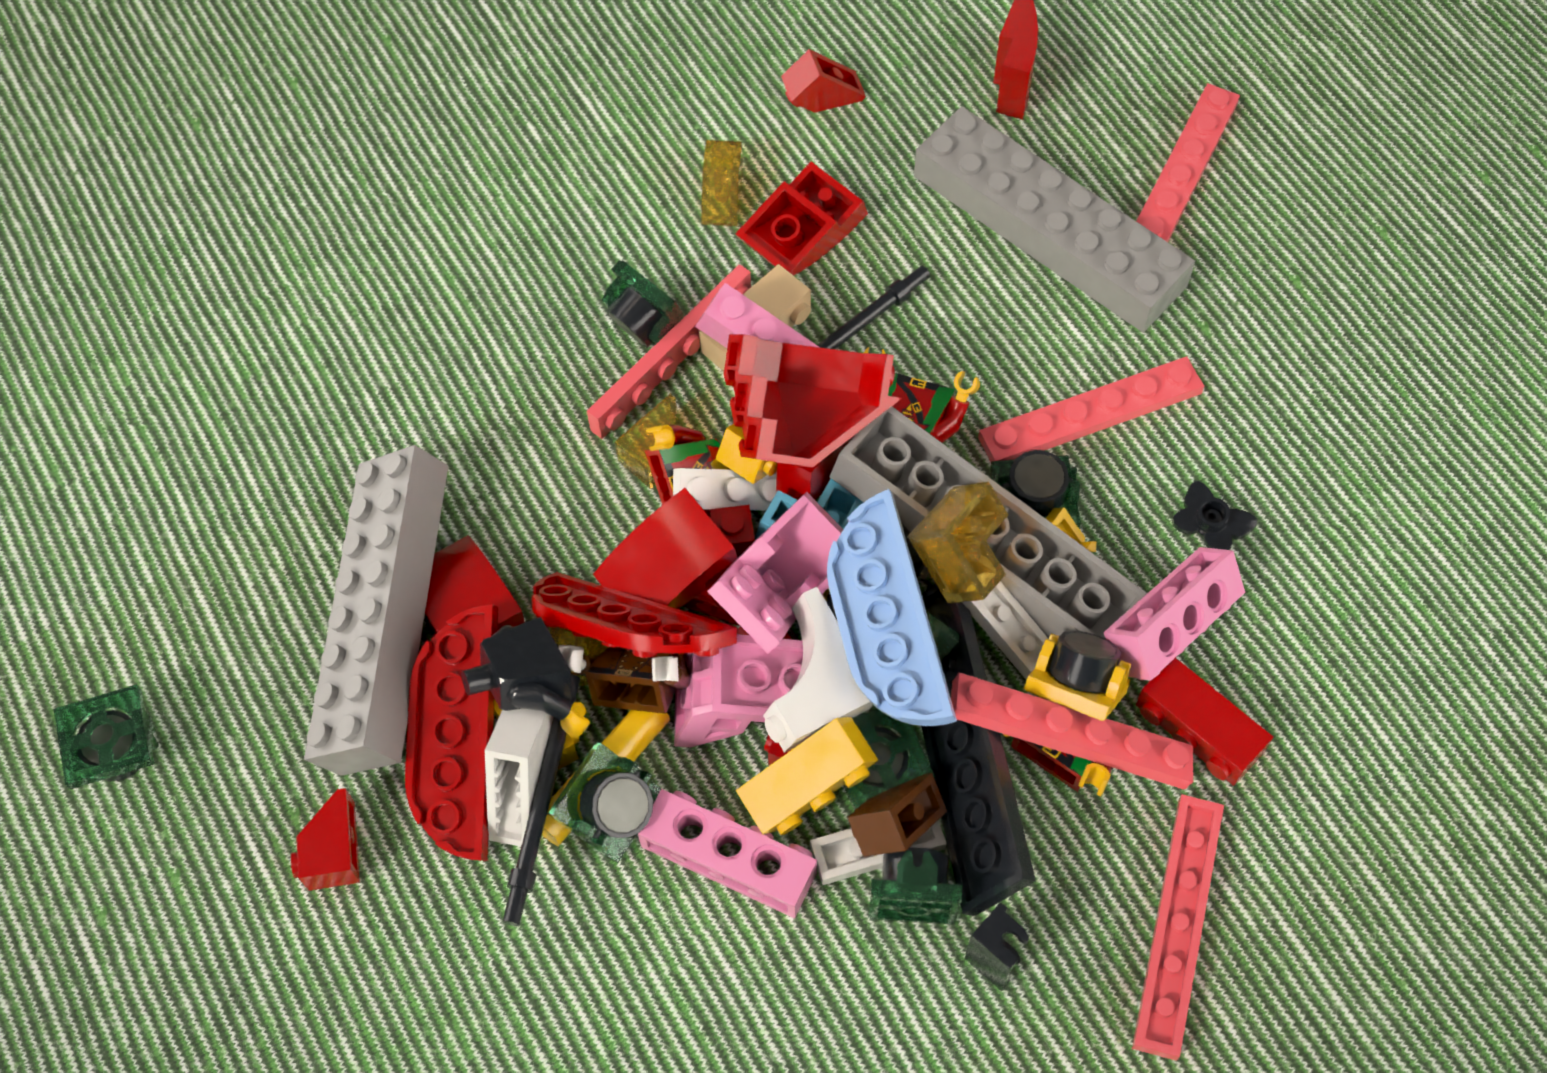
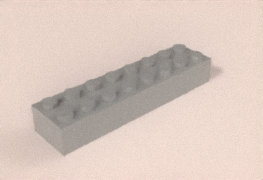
[914,106,1195,333]
[830,406,1147,639]
[304,445,448,776]

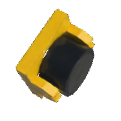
[1024,631,1131,721]

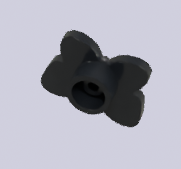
[1172,481,1257,550]

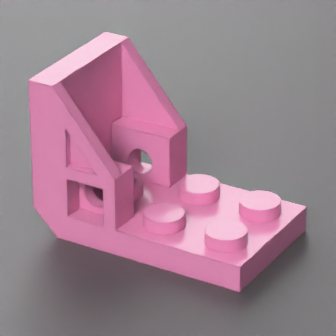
[707,492,843,653]
[674,634,803,748]

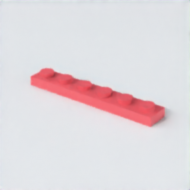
[1136,83,1240,242]
[587,264,751,439]
[978,356,1204,469]
[951,672,1193,790]
[1132,794,1224,1061]

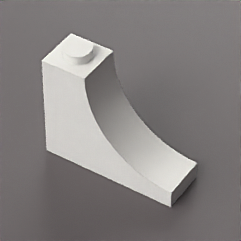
[763,587,873,753]
[485,708,554,846]

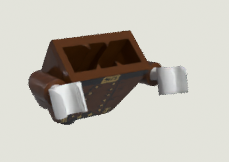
[559,645,691,714]

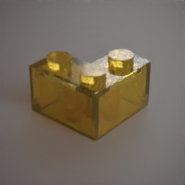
[908,481,1008,603]

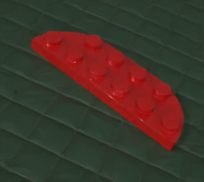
[532,572,737,658]
[405,604,499,861]

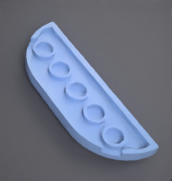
[827,489,957,726]

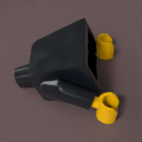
[461,617,590,737]

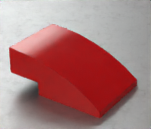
[993,0,1038,120]
[735,161,868,276]
[593,488,737,609]
[424,535,525,635]

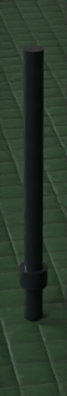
[817,265,930,350]
[502,674,580,926]

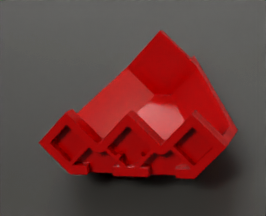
[724,334,902,467]

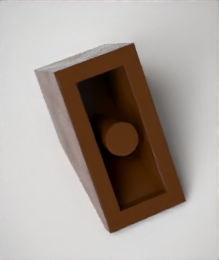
[847,773,947,857]

